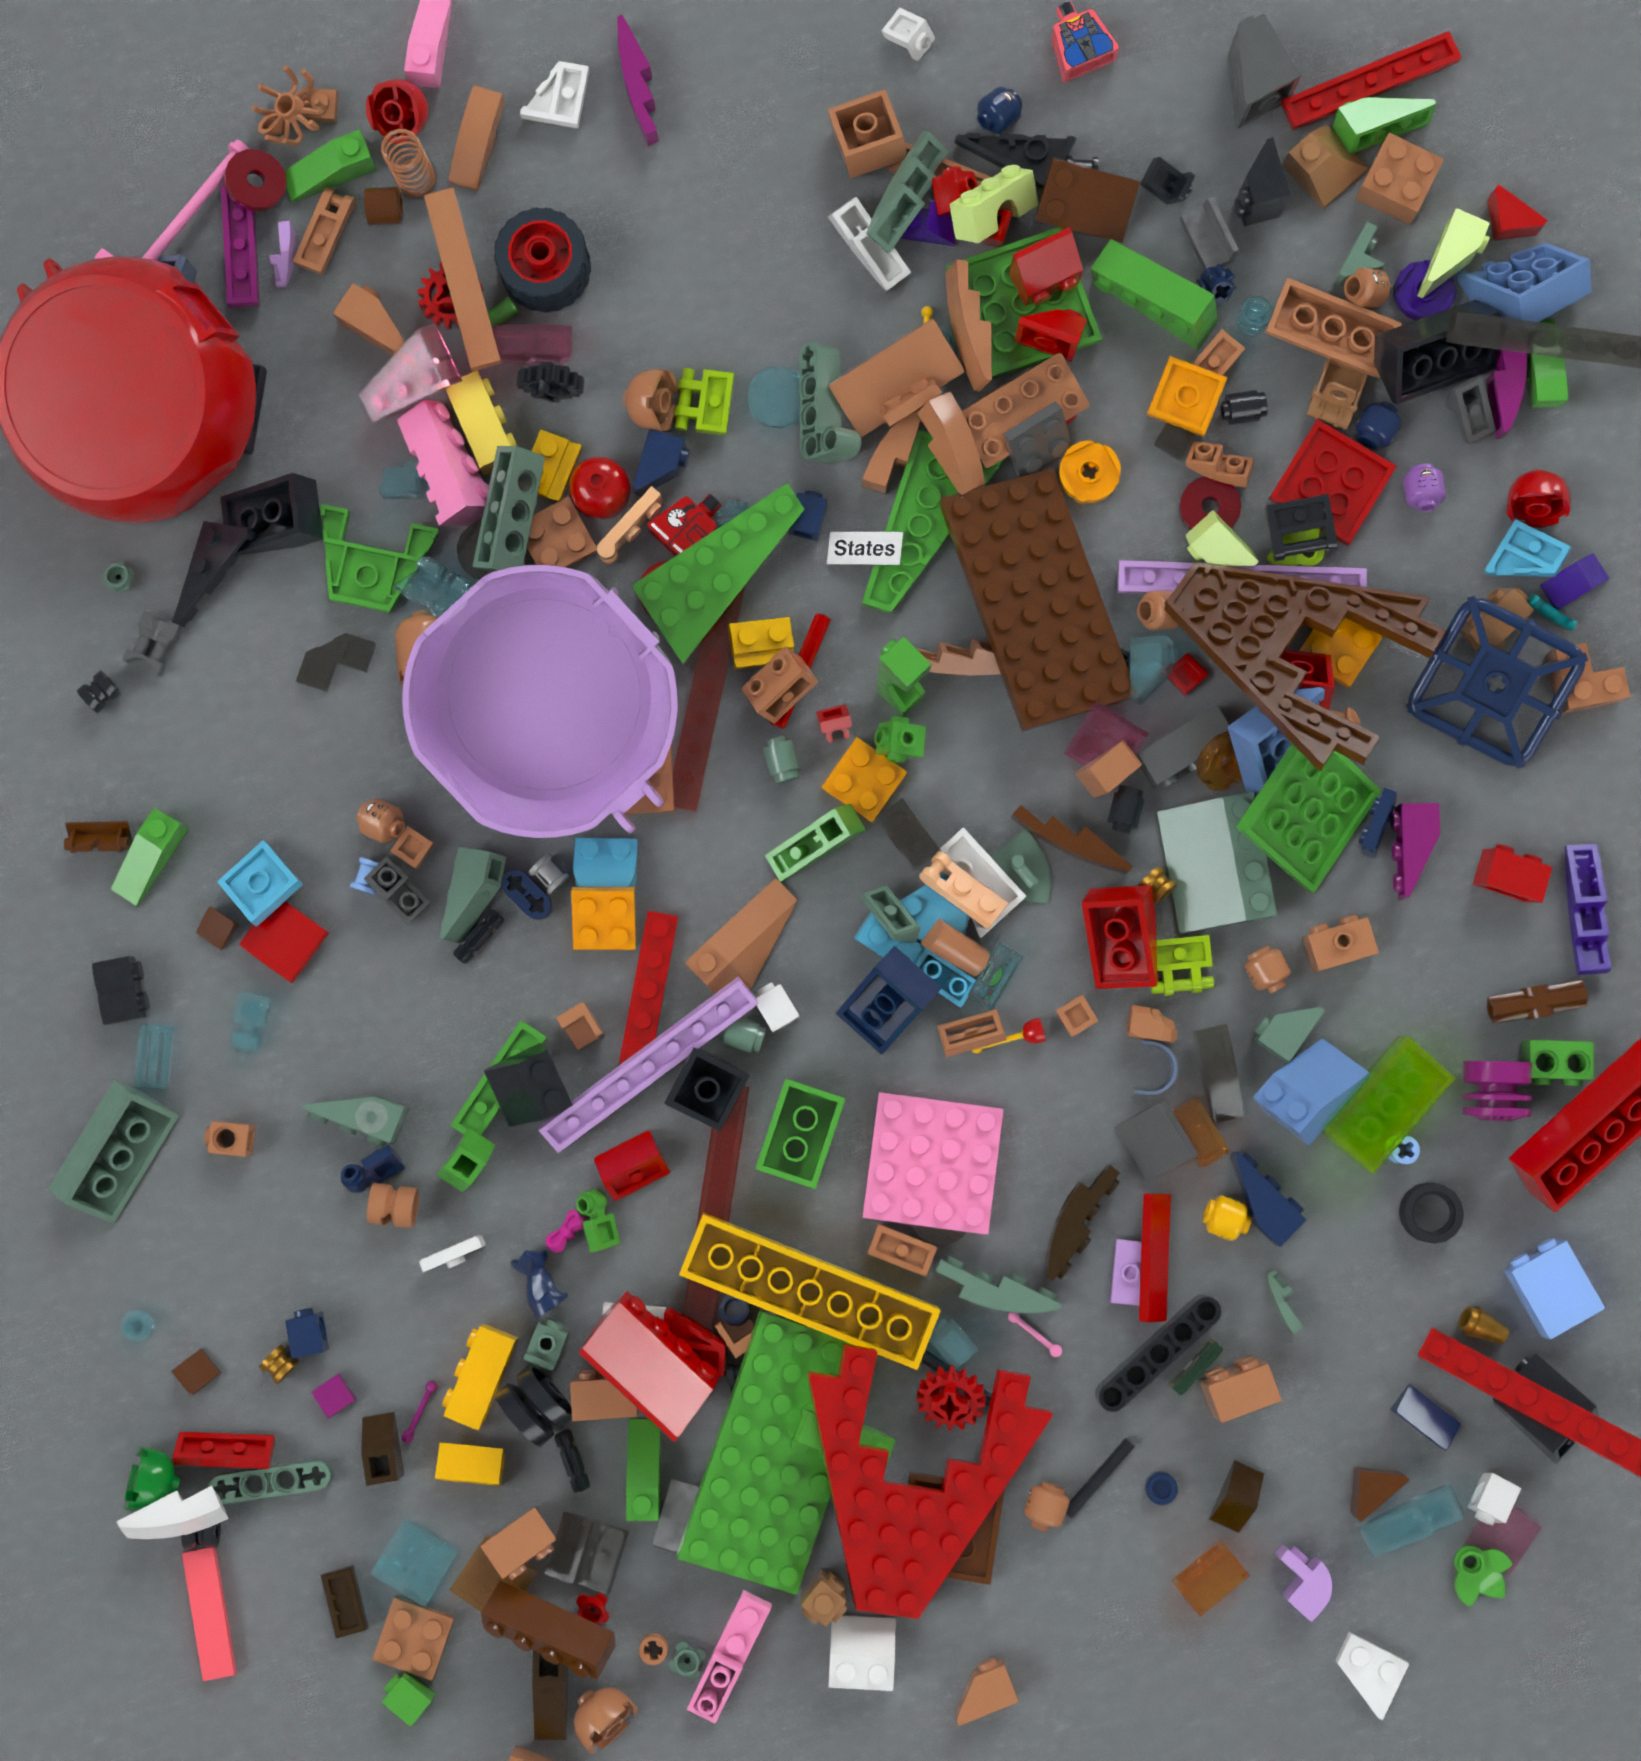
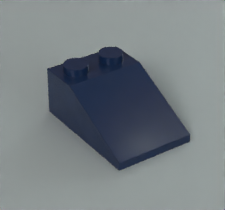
[835,946,942,1055]

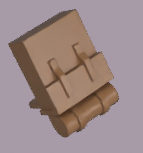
[1306,358,1368,429]

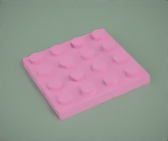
[862,1092,1003,1235]

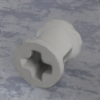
[528,854,570,895]

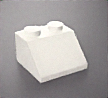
[828,1614,896,1691]

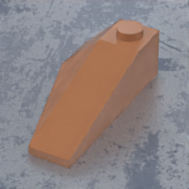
[685,878,798,993]

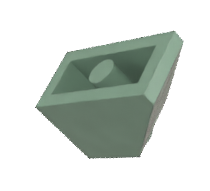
[1253,1007,1325,1063]

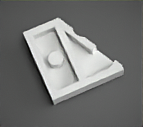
[1335,1632,1409,1720]

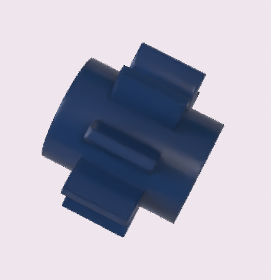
[1196,264,1237,303]

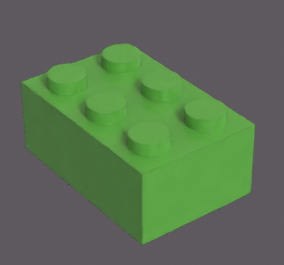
[755,1078,846,1190]

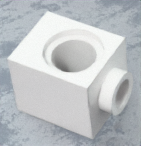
[756,982,800,1033]
[1467,1473,1521,1526]

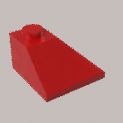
[1014,309,1087,363]

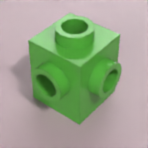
[875,717,926,763]

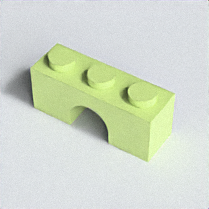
[949,165,1038,243]

